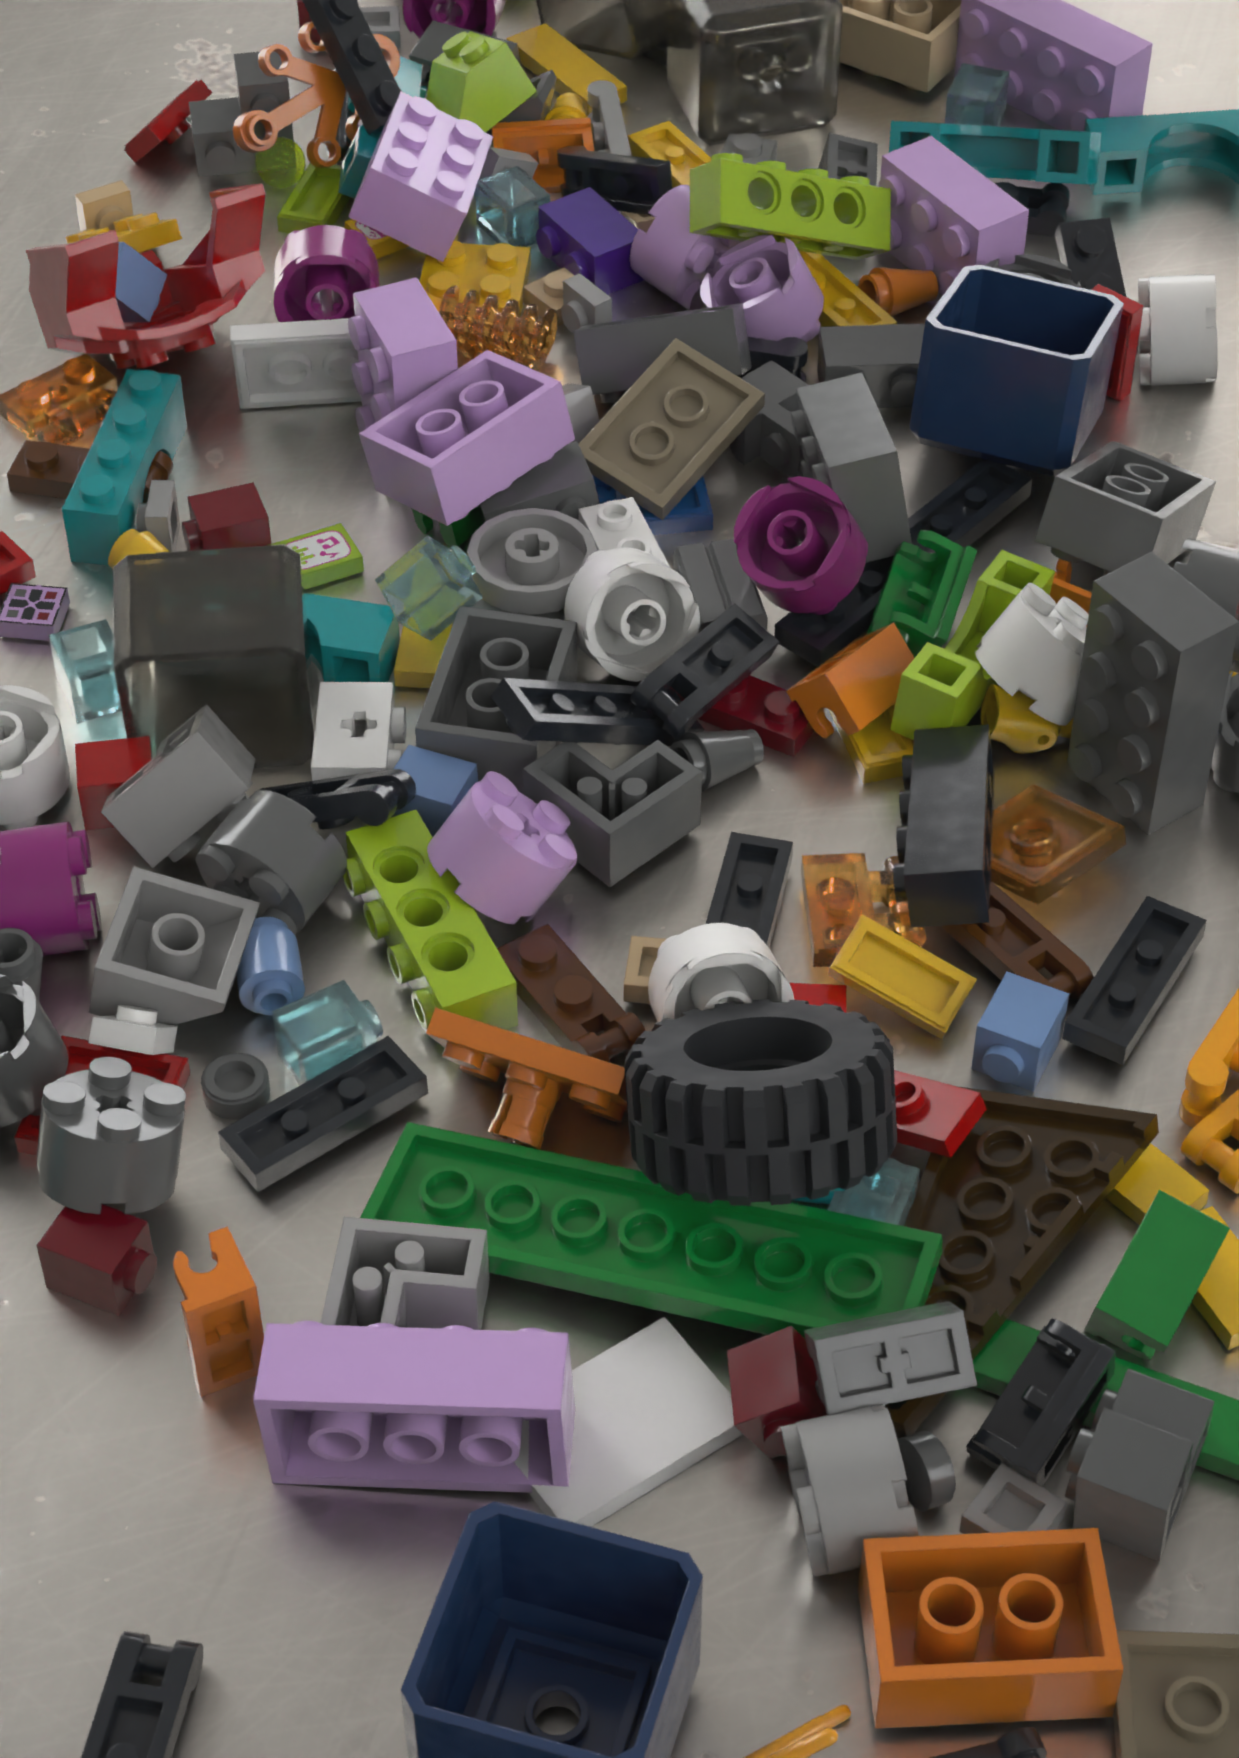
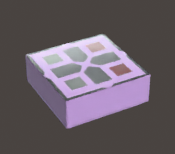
[0,583,70,641]

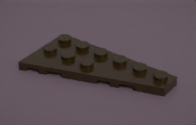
[885,1086,1159,1439]

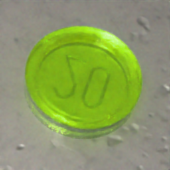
[255,137,306,188]

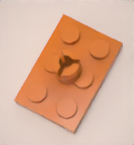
[426,1008,628,1150]

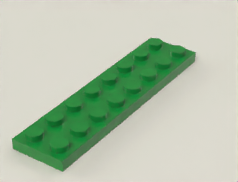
[360,1122,942,1339]

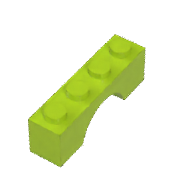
[890,550,1055,740]

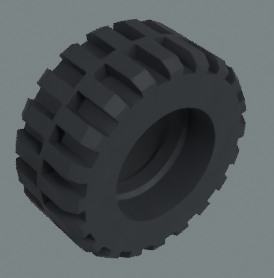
[624,999,897,1206]

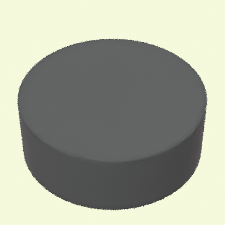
[201,1053,270,1120]
[897,1430,956,1511]

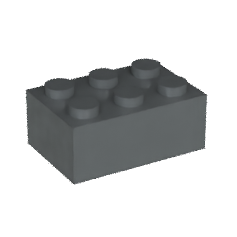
[791,373,912,563]
[1034,441,1216,575]
[415,606,578,795]

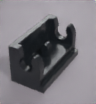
[966,1318,1116,1487]

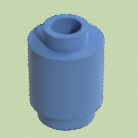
[236,917,305,1015]

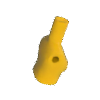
[981,684,1073,754]

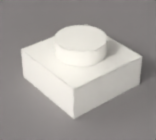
[89,1005,178,1055]

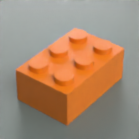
[858,1528,1124,1729]

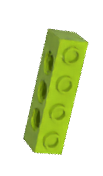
[690,153,891,260]
[342,809,518,1049]

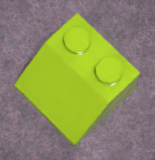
[426,32,537,133]

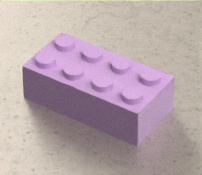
[954,0,1153,131]
[253,1321,575,1493]

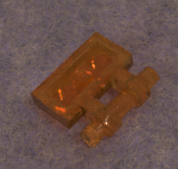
[0,354,118,445]
[801,853,927,967]

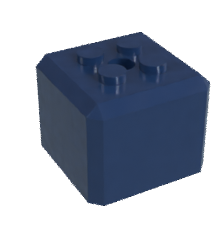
[909,265,1124,477]
[401,1501,703,1758]

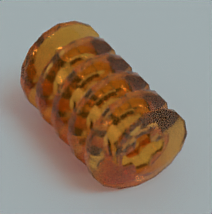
[439,285,558,371]

